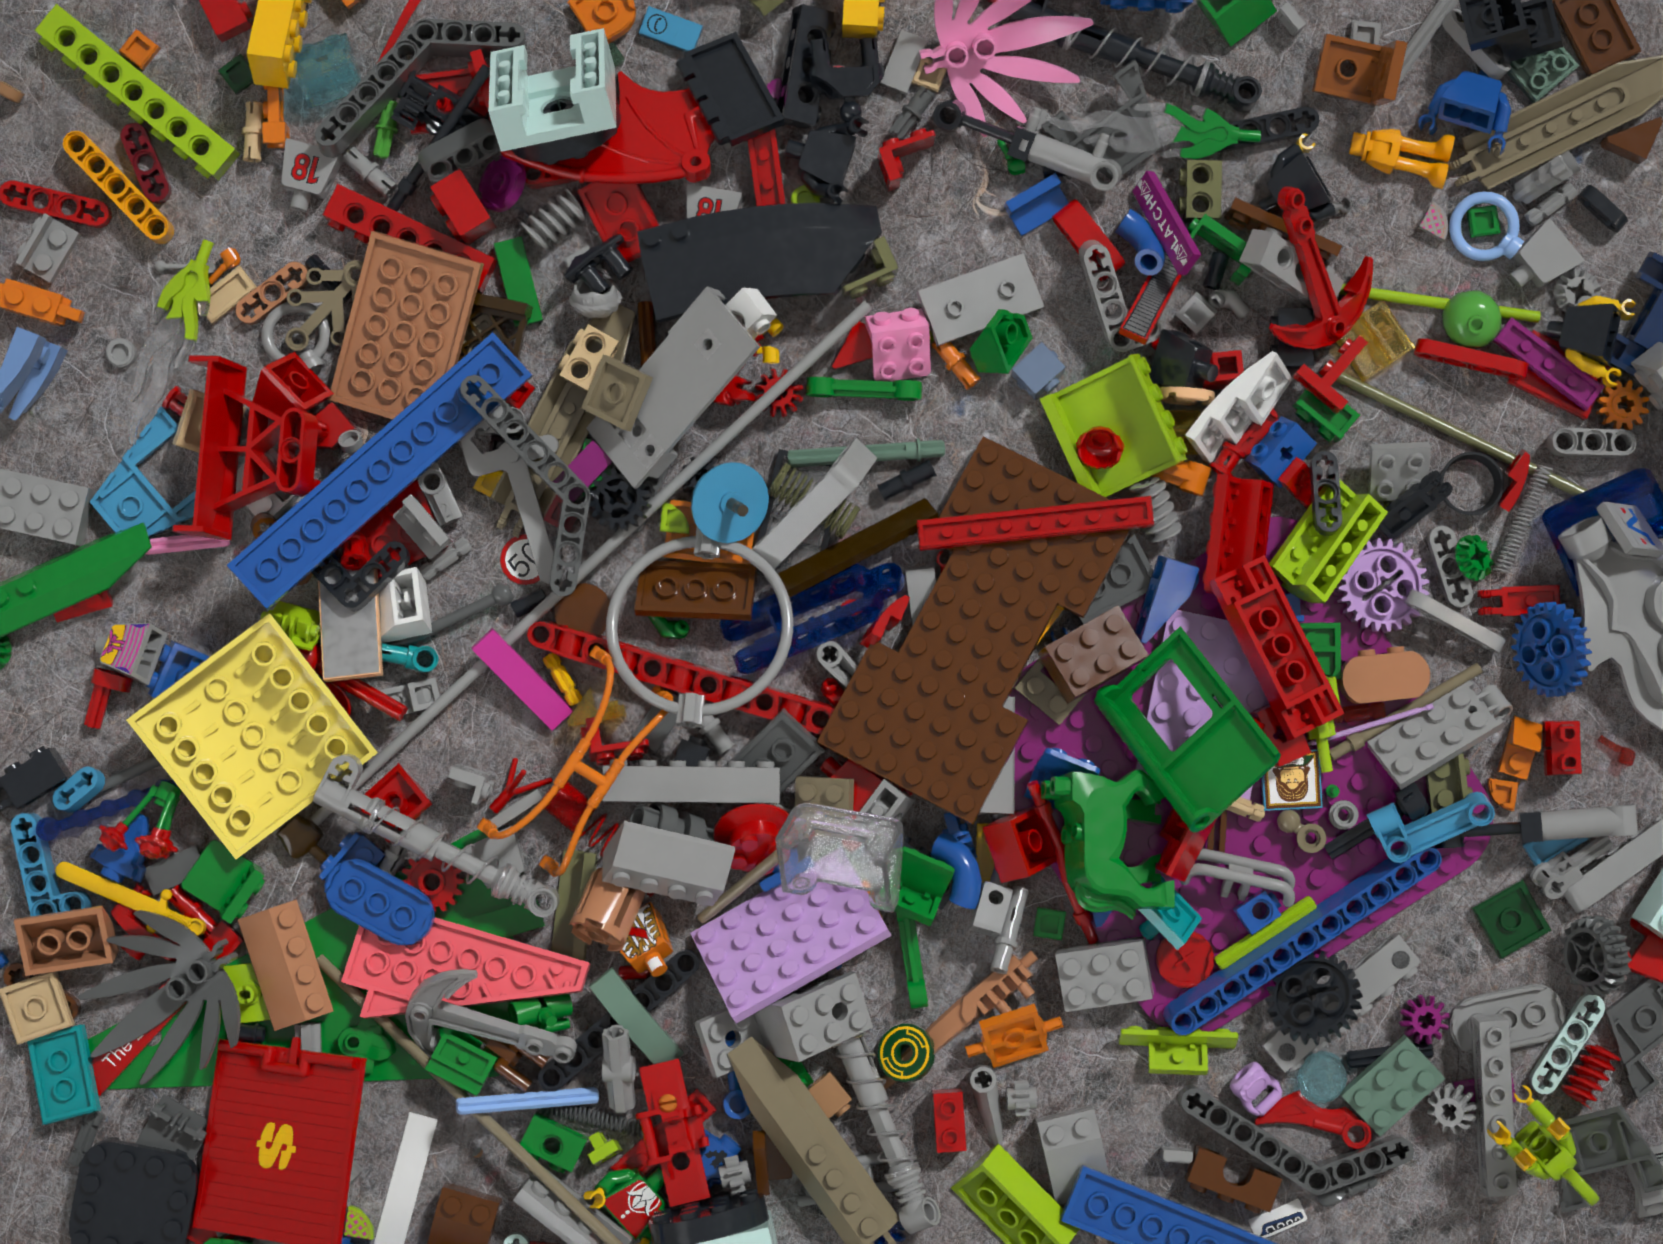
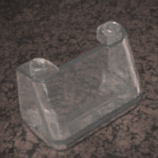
[775,803,904,913]

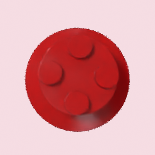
[713,803,795,875]

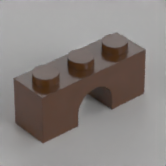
[1184,1144,1282,1214]

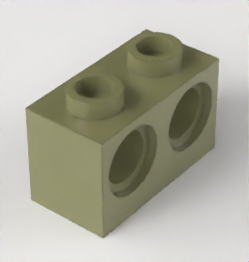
[1178,160,1222,223]

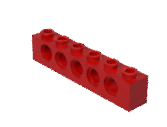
[323,184,497,294]

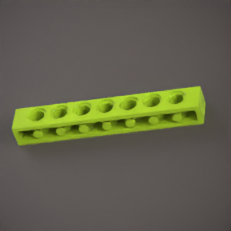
[34,4,240,181]

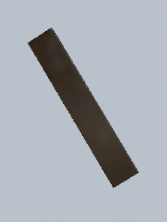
[778,498,939,598]

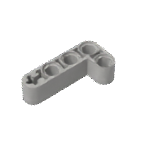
[1079,240,1163,352]

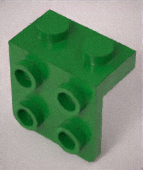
[181,839,265,924]
[876,846,955,926]

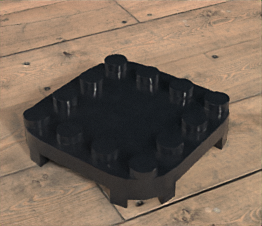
[69,1137,200,1244]

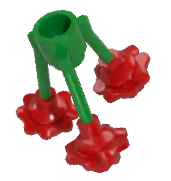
[99,781,182,859]

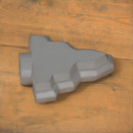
[1513,150,1581,204]

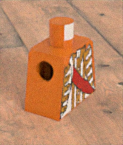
[620,902,673,977]

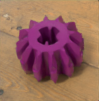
[1399,994,1450,1044]

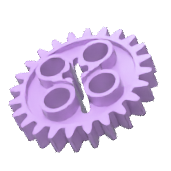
[1335,538,1429,633]

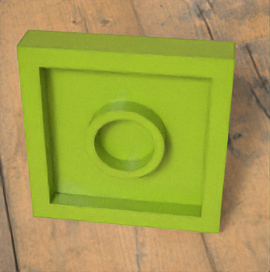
[223,963,270,1023]

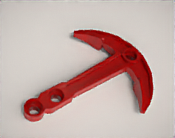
[1269,186,1373,349]

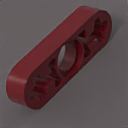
[120,123,172,204]

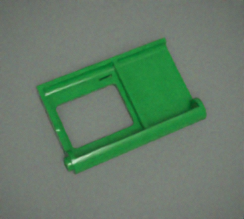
[1094,626,1281,832]

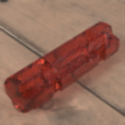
[1333,702,1386,724]

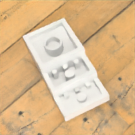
[1185,351,1293,463]

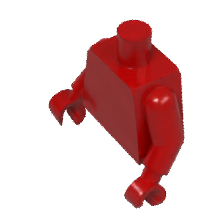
[819,757,912,852]

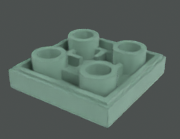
[1507,47,1580,103]

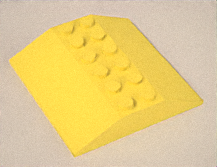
[126,613,378,859]

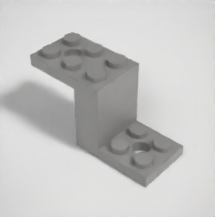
[694,972,873,1078]

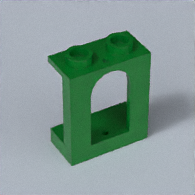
[1187,214,1251,286]

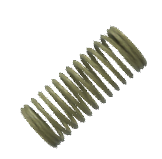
[768,463,860,539]

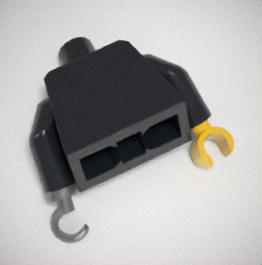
[1259,133,1352,222]

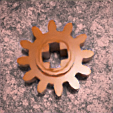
[1596,380,1649,431]

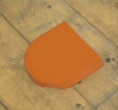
[568,0,636,44]

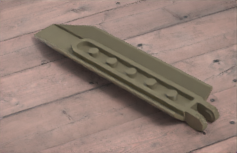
[1448,55,1663,190]
[490,304,636,538]
[728,1036,900,1244]

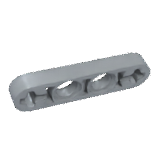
[1404,589,1506,654]

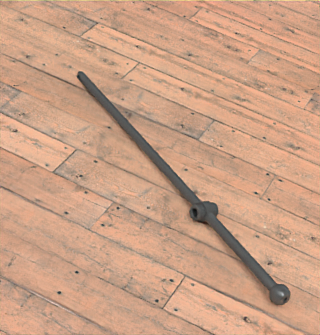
[100,583,514,792]

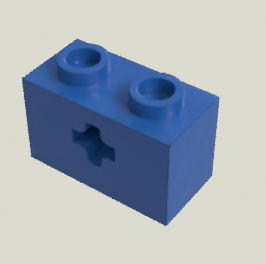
[1245,416,1317,488]

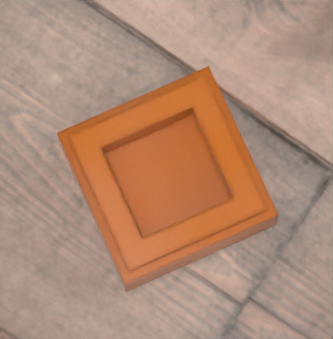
[119,29,161,71]

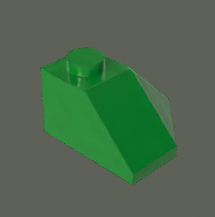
[970,309,1033,374]

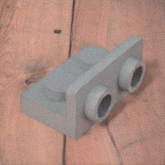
[16,213,81,284]
[393,494,453,559]
[448,763,495,805]

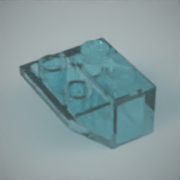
[295,33,362,108]

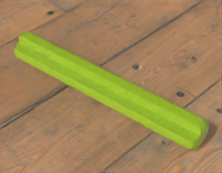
[1214,896,1317,969]

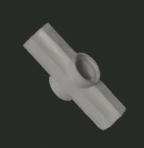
[417,461,463,527]
[602,1025,636,1113]

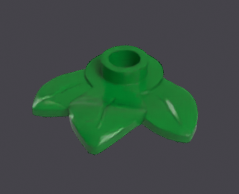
[337,1018,396,1074]

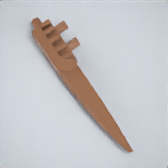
[882,950,1038,1090]

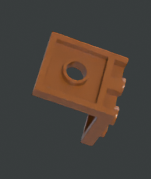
[1312,34,1408,106]

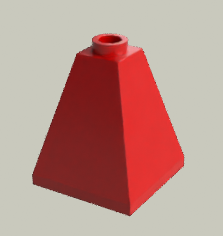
[247,352,334,428]

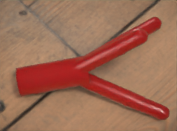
[489,758,553,814]

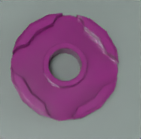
[479,155,526,213]

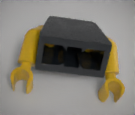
[1547,295,1635,388]

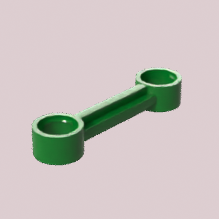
[806,377,922,401]
[896,912,928,1009]

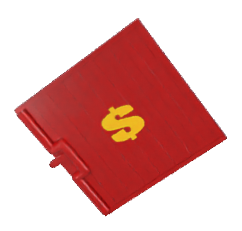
[192,1037,367,1244]

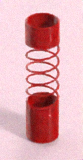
[541,781,654,897]

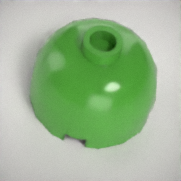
[1442,290,1502,349]

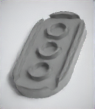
[1448,984,1566,1054]

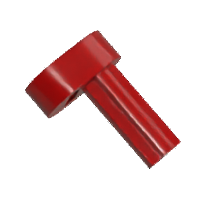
[84,667,133,729]

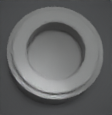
[106,338,137,368]

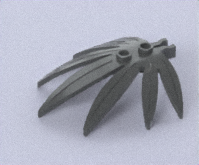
[78,910,241,1085]

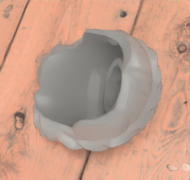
[569,279,622,318]

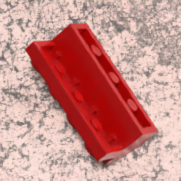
[1203,474,1274,594]

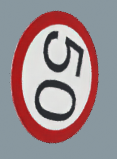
[500,534,540,585]

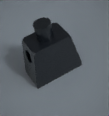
[1149,329,1219,389]

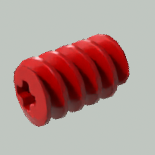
[1560,1044,1621,1110]

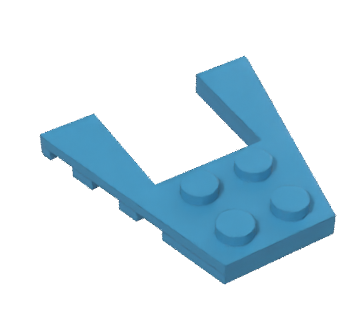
[90,406,196,538]

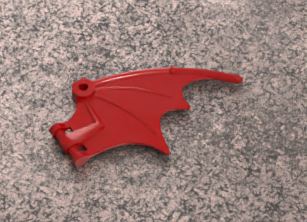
[500,71,715,184]

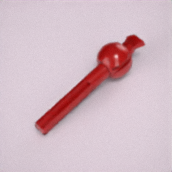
[298,642,408,722]

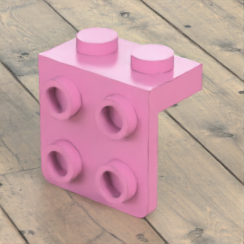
[865,308,931,381]

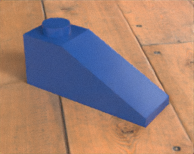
[1134,555,1199,644]

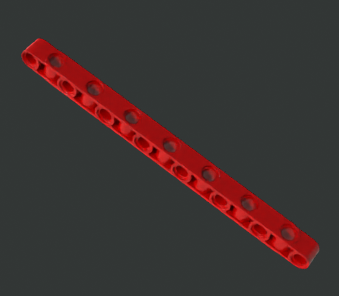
[527,620,835,735]

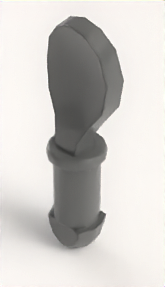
[1318,1176,1377,1207]

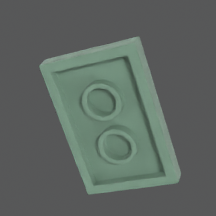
[1339,1034,1446,1136]

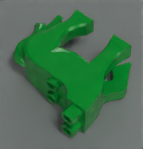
[1041,769,1175,919]

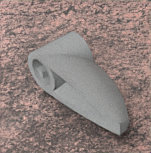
[815,639,858,687]
[969,1064,1003,1146]

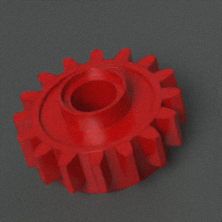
[402,855,466,913]

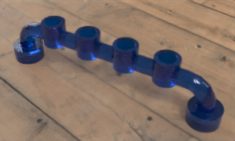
[36,779,179,841]

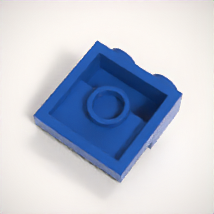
[146,640,210,698]

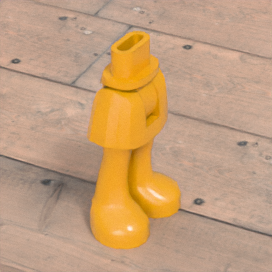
[1349,129,1455,189]

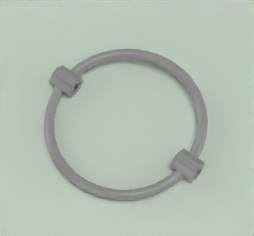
[606,527,793,728]

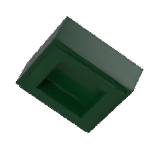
[218,53,254,95]

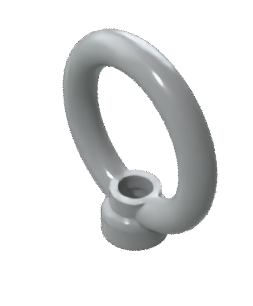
[261,301,331,373]

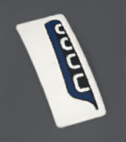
[1248,1199,1307,1238]

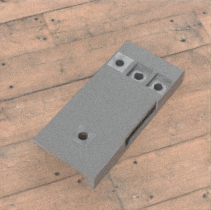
[586,287,760,489]

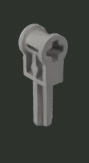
[1531,836,1613,899]

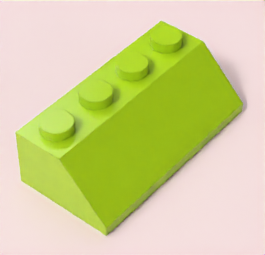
[951,1143,1080,1244]

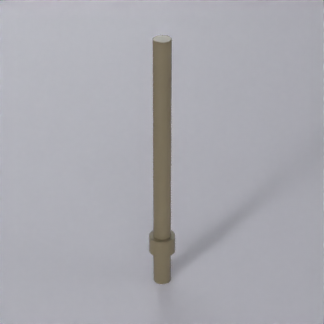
[1330,663,1483,761]

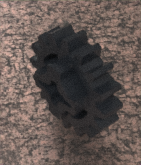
[589,467,652,532]

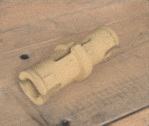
[242,101,263,163]

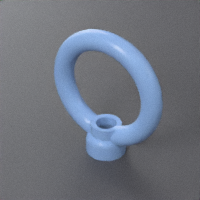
[1449,191,1524,261]

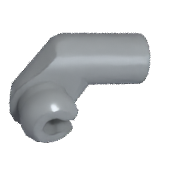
[1208,290,1251,320]

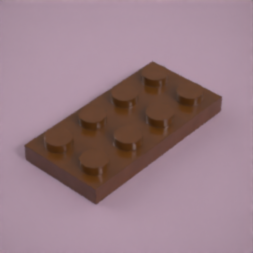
[1223,197,1342,265]
[634,560,757,621]

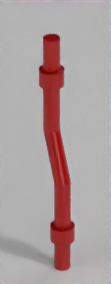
[1027,780,1099,944]

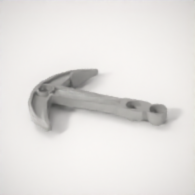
[405,969,577,1063]

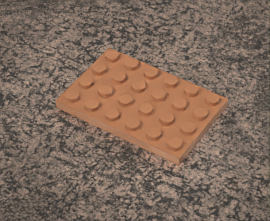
[328,231,484,419]

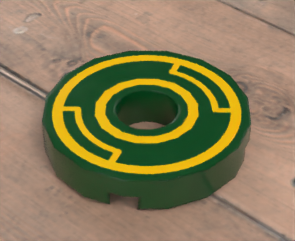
[877,1024,935,1083]

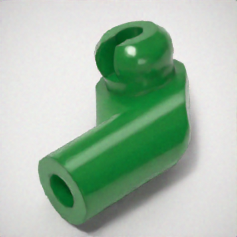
[647,616,690,640]

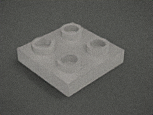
[1368,442,1431,501]

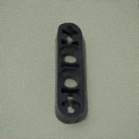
[1218,107,1319,153]

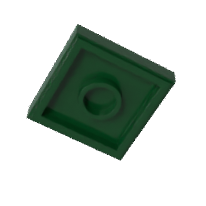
[1470,879,1552,959]

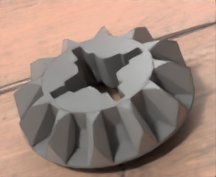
[1554,269,1601,312]

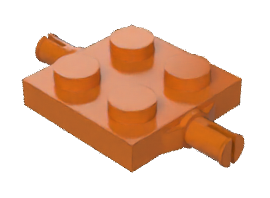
[965,1003,1064,1068]

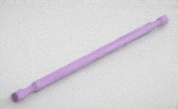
[1307,703,1434,746]

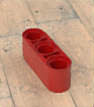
[1051,199,1126,282]

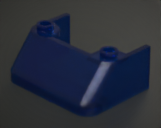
[1542,468,1663,597]

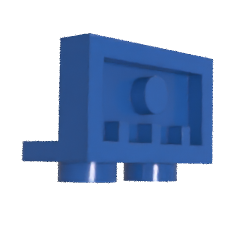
[319,832,385,881]

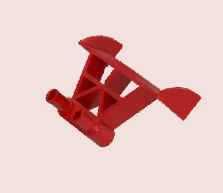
[172,355,329,540]

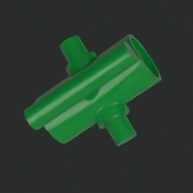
[508,994,573,1032]

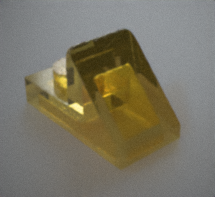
[567,687,627,727]

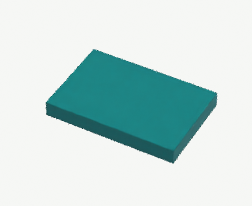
[27,1024,101,1125]

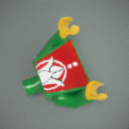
[583,1167,666,1244]

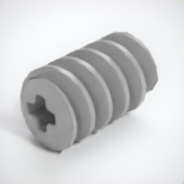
[520,188,585,250]
[1129,477,1182,542]

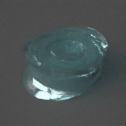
[1297,1051,1347,1104]

